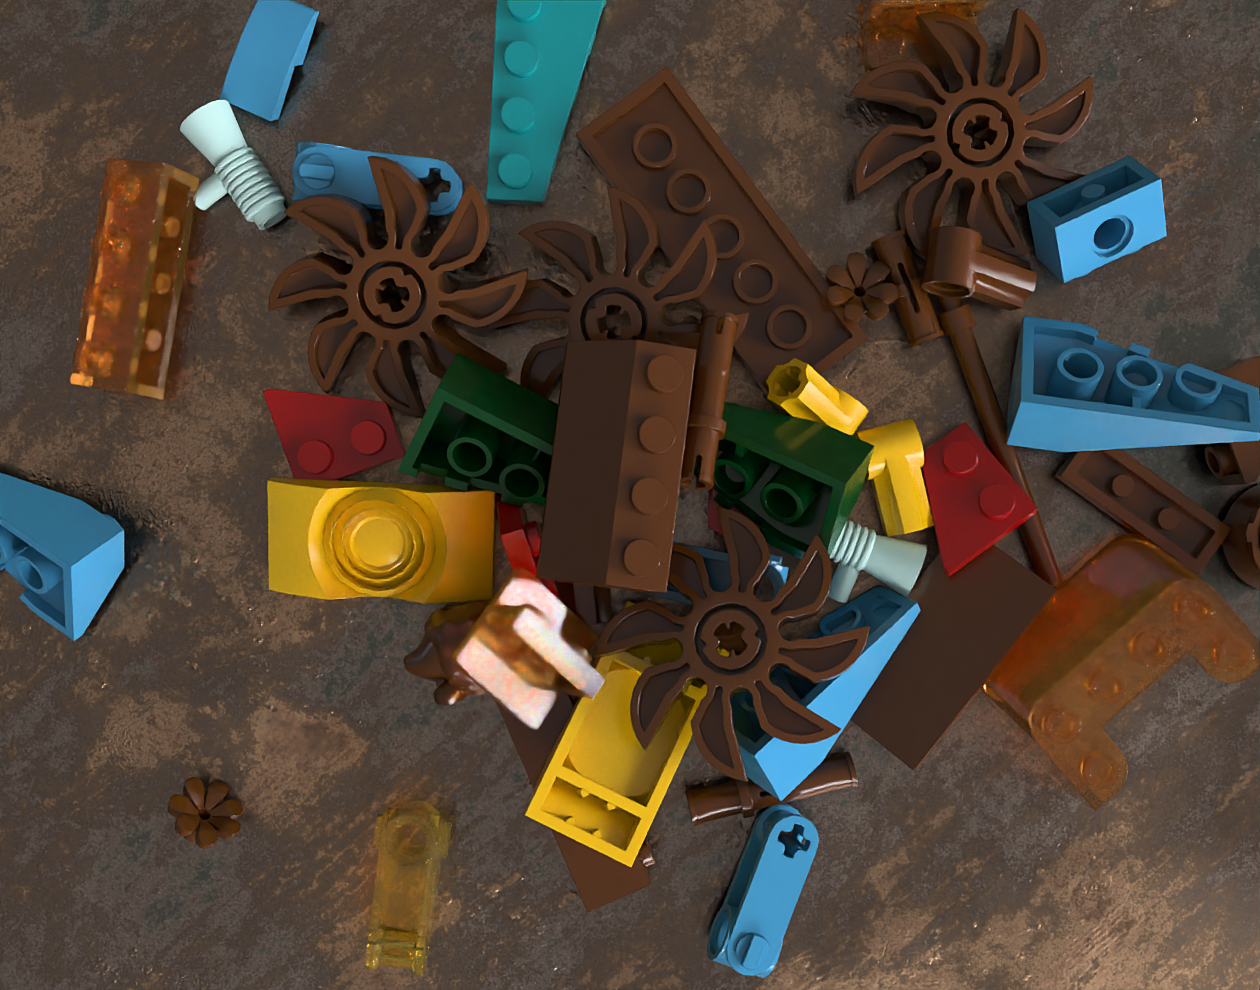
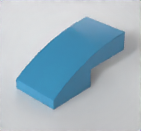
[219,0,319,121]

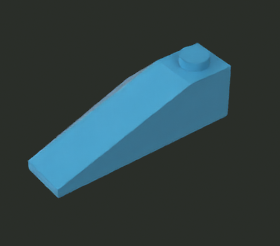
[1006,316,1260,452]
[0,473,124,641]
[731,585,921,801]

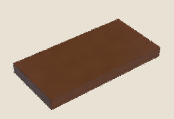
[850,545,1057,772]

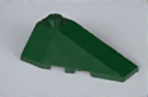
[694,402,874,559]

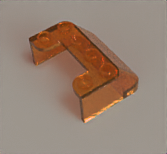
[979,534,1260,811]

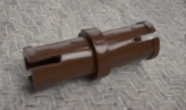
[871,229,944,347]

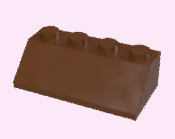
[535,340,697,594]

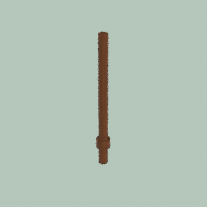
[935,295,1062,585]

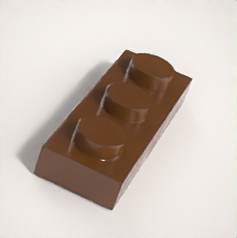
[1055,449,1232,575]

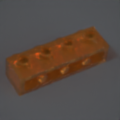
[70,158,199,400]

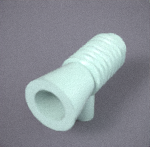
[180,100,287,230]
[828,520,927,603]

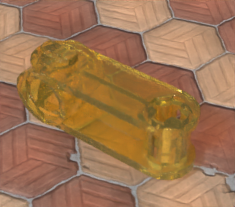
[366,801,452,977]

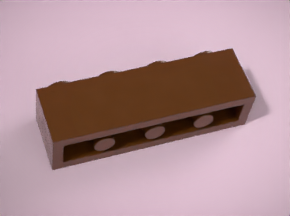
[495,667,656,913]

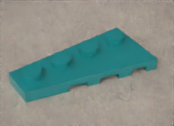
[486,0,607,206]

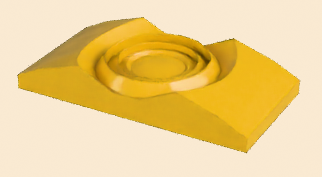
[267,478,496,604]
[523,601,730,867]

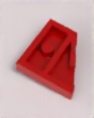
[263,389,407,481]
[921,422,1038,578]
[496,493,561,633]

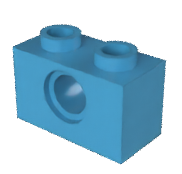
[1027,155,1167,283]

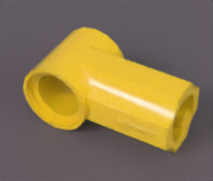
[766,358,869,436]
[854,418,934,537]

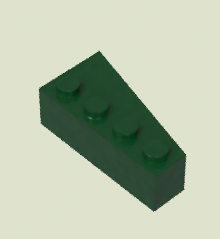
[397,353,558,507]

